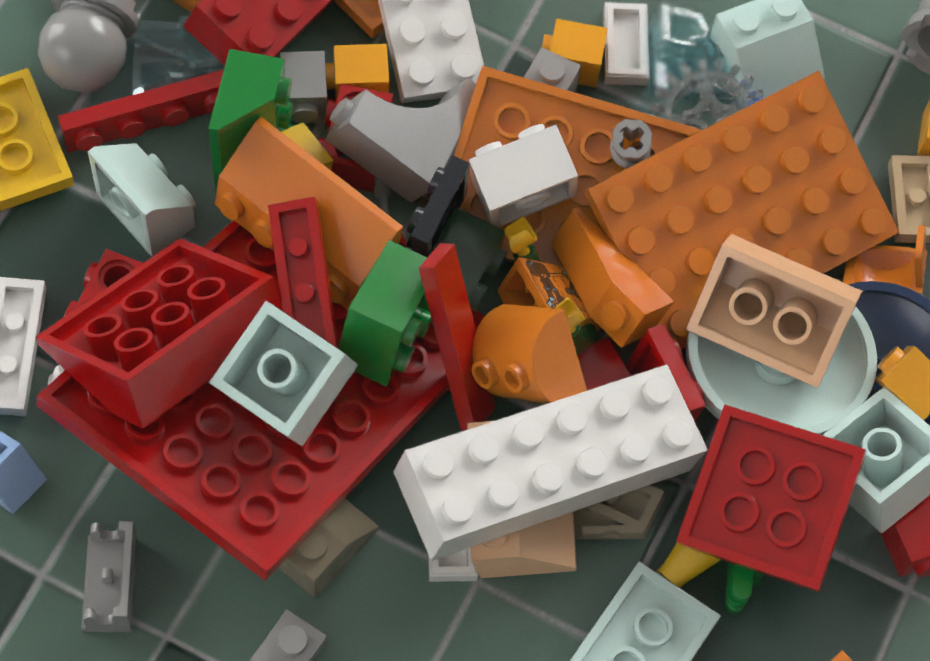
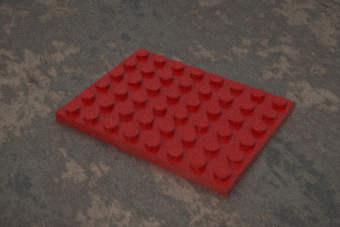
[36,221,485,581]

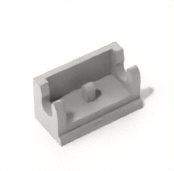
[81,521,138,632]

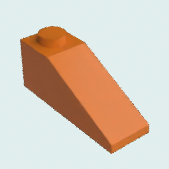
[551,207,675,347]

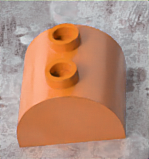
[472,304,587,404]

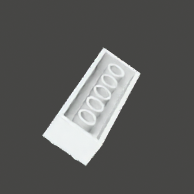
[393,365,708,561]

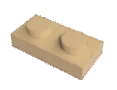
[888,155,930,243]

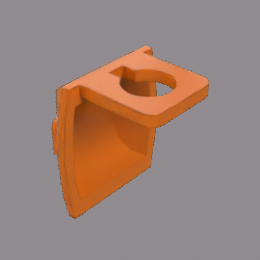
[843,225,927,294]

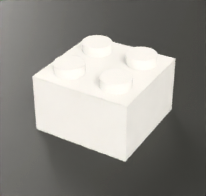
[469,124,578,230]

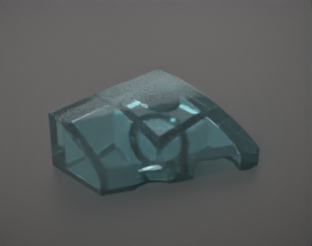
[648,4,741,100]
[132,16,222,95]

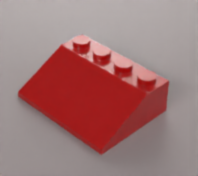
[35,238,283,429]

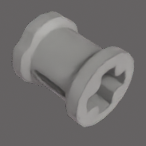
[610,119,652,169]

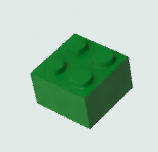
[339,240,432,387]

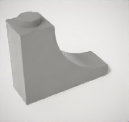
[326,78,476,203]

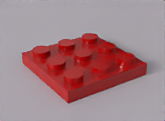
[676,404,867,593]

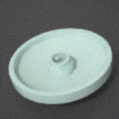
[686,306,877,435]

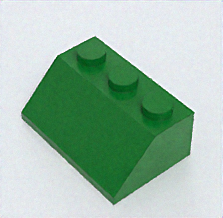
[208,49,294,193]

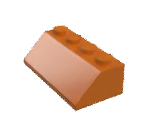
[215,117,403,310]

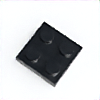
[407,155,470,258]

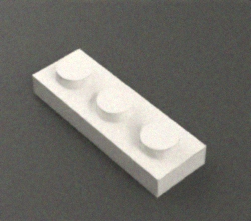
[0,277,47,416]

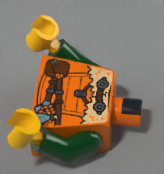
[497,217,601,356]

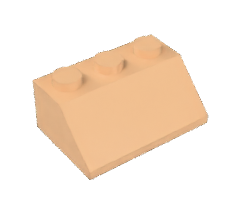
[686,234,862,388]
[467,421,577,578]

